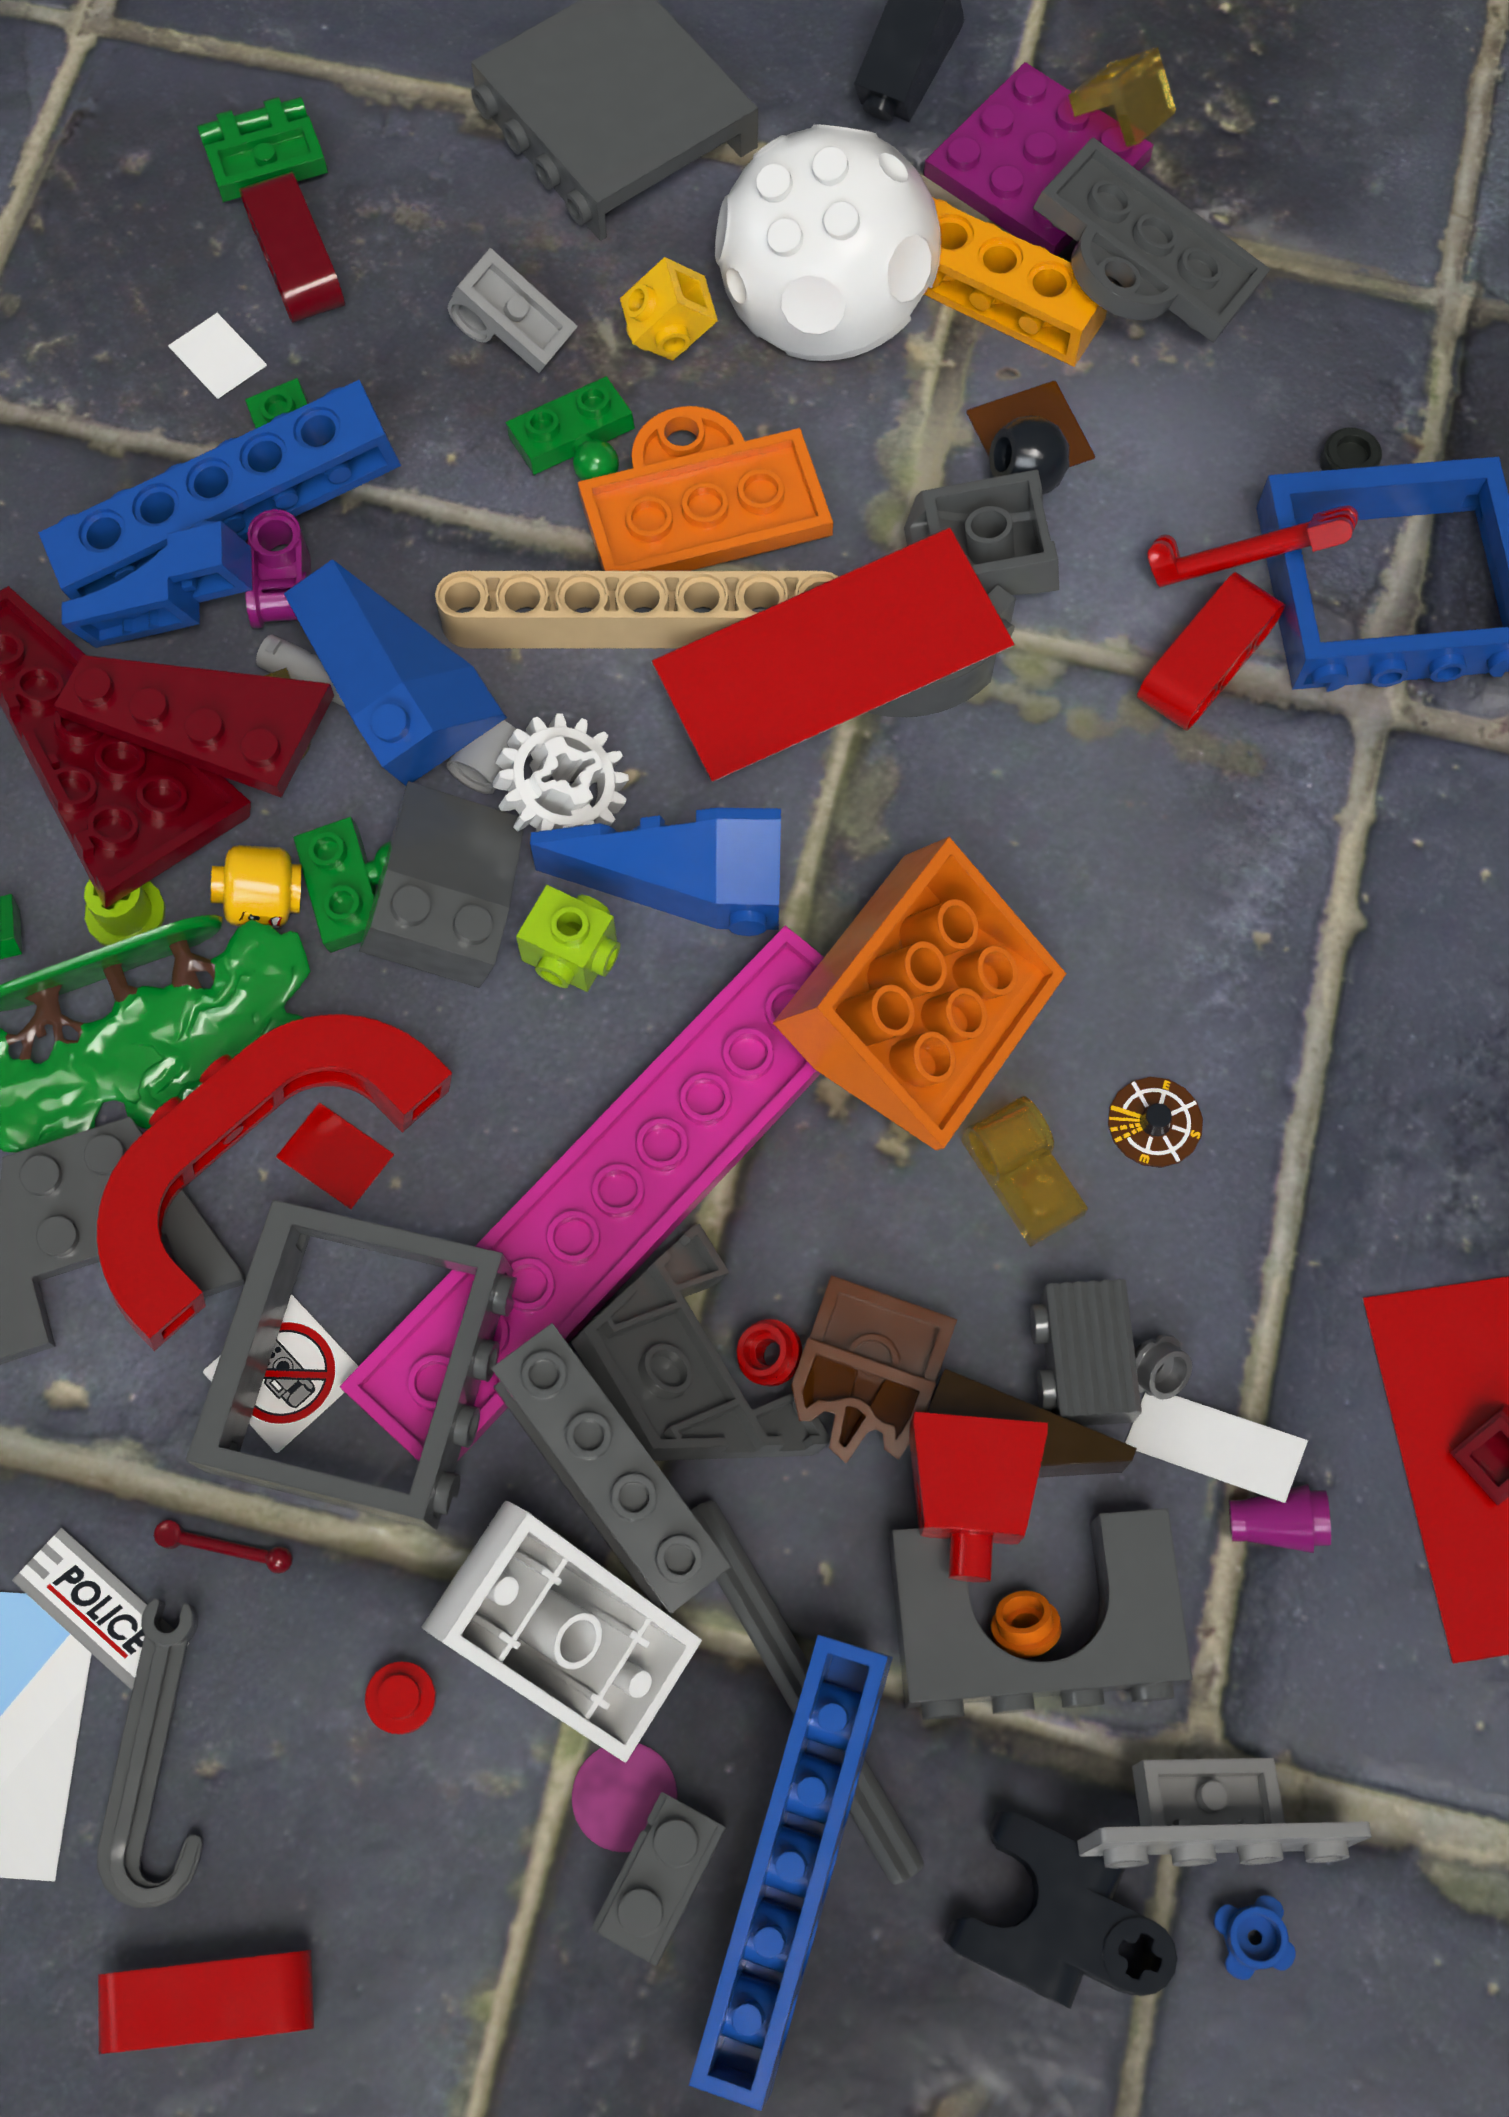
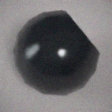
[989,415,1070,495]

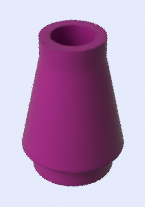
[1229,1484,1331,1553]

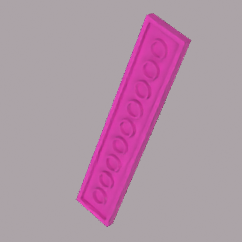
[339,925,824,1462]

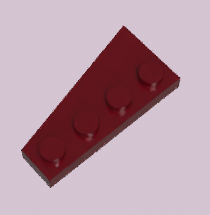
[54,655,335,798]

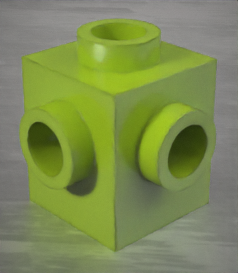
[516,885,621,992]

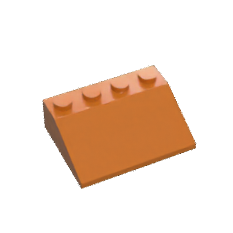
[773,837,1067,1150]

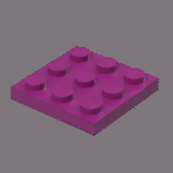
[924,62,1154,256]

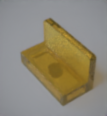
[1068,47,1176,147]

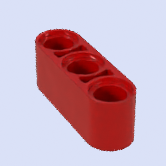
[1137,572,1286,731]
[98,1950,314,2054]

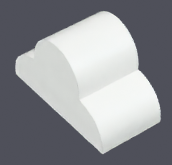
[421,1501,702,1763]

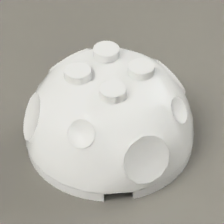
[715,124,941,361]

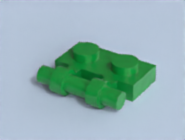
[197,97,328,202]

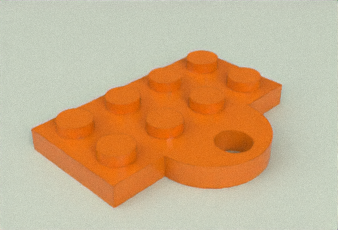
[578,406,833,571]

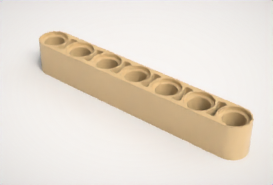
[435,571,838,648]

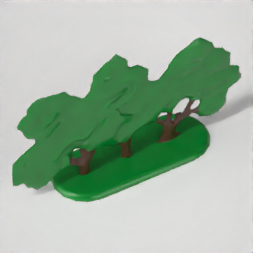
[0,915,311,1153]

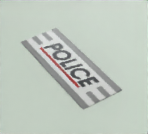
[12,1527,190,1690]

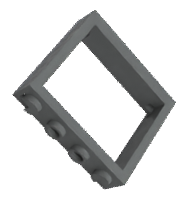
[186,1200,517,1531]

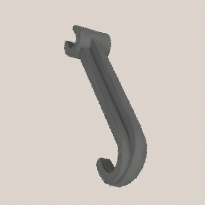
[97,1599,203,1908]

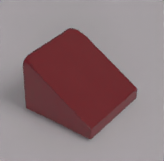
[1450,1404,1509,1505]

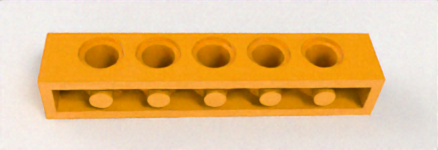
[923,197,1107,367]

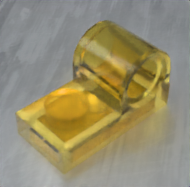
[961,1096,1088,1247]

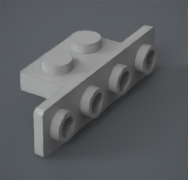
[1077,1758,1372,1868]

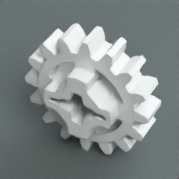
[493,713,629,832]

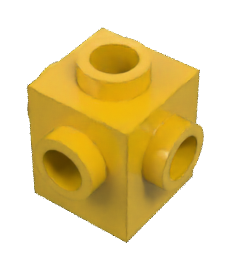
[620,257,718,361]

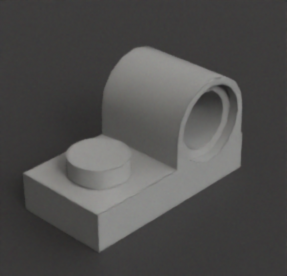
[448,248,578,373]

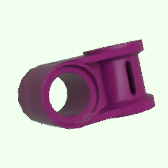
[245,509,311,629]

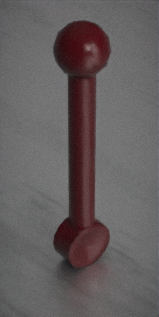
[154,1520,293,1574]

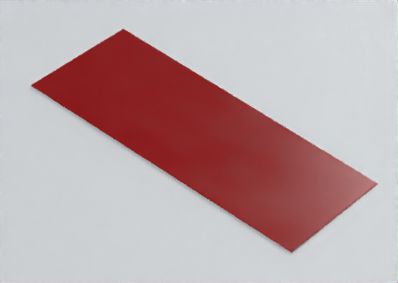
[651,527,1015,782]
[1362,1276,1509,1664]

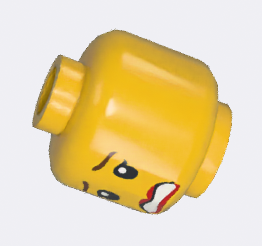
[211,845,301,928]

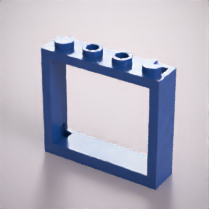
[1256,457,1509,692]

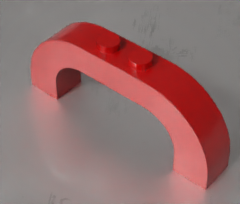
[97,1014,452,1351]

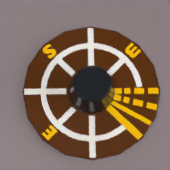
[1108,1077,1203,1168]

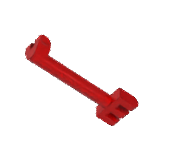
[1147,505,1359,587]

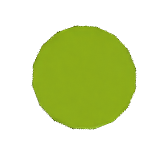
[84,879,166,946]

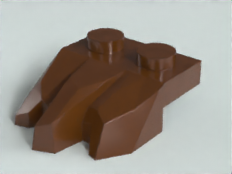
[791,1275,957,1464]

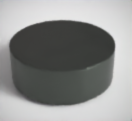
[1320,427,1382,471]

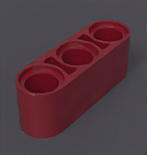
[239,172,345,323]

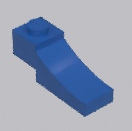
[62,521,252,648]

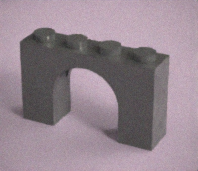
[888,1508,1193,1720]

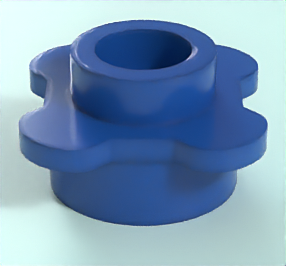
[1213,1895,1296,1980]

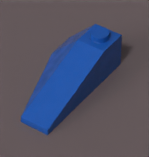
[284,559,507,786]
[530,808,781,936]

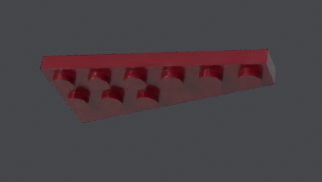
[0,586,251,909]

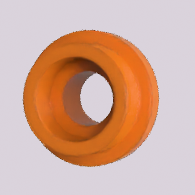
[991,1590,1062,1658]

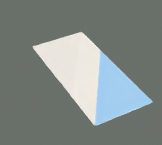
[0,1592,92,1881]

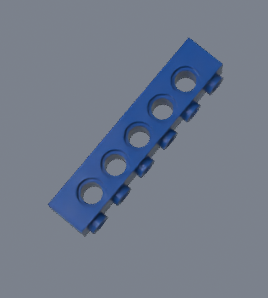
[38,380,401,600]
[689,1635,893,2111]

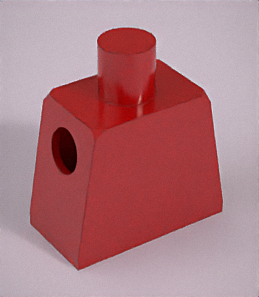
[909,1412,1048,1582]

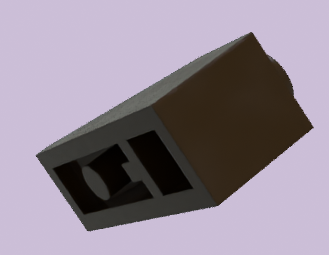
[910,1369,1137,1478]

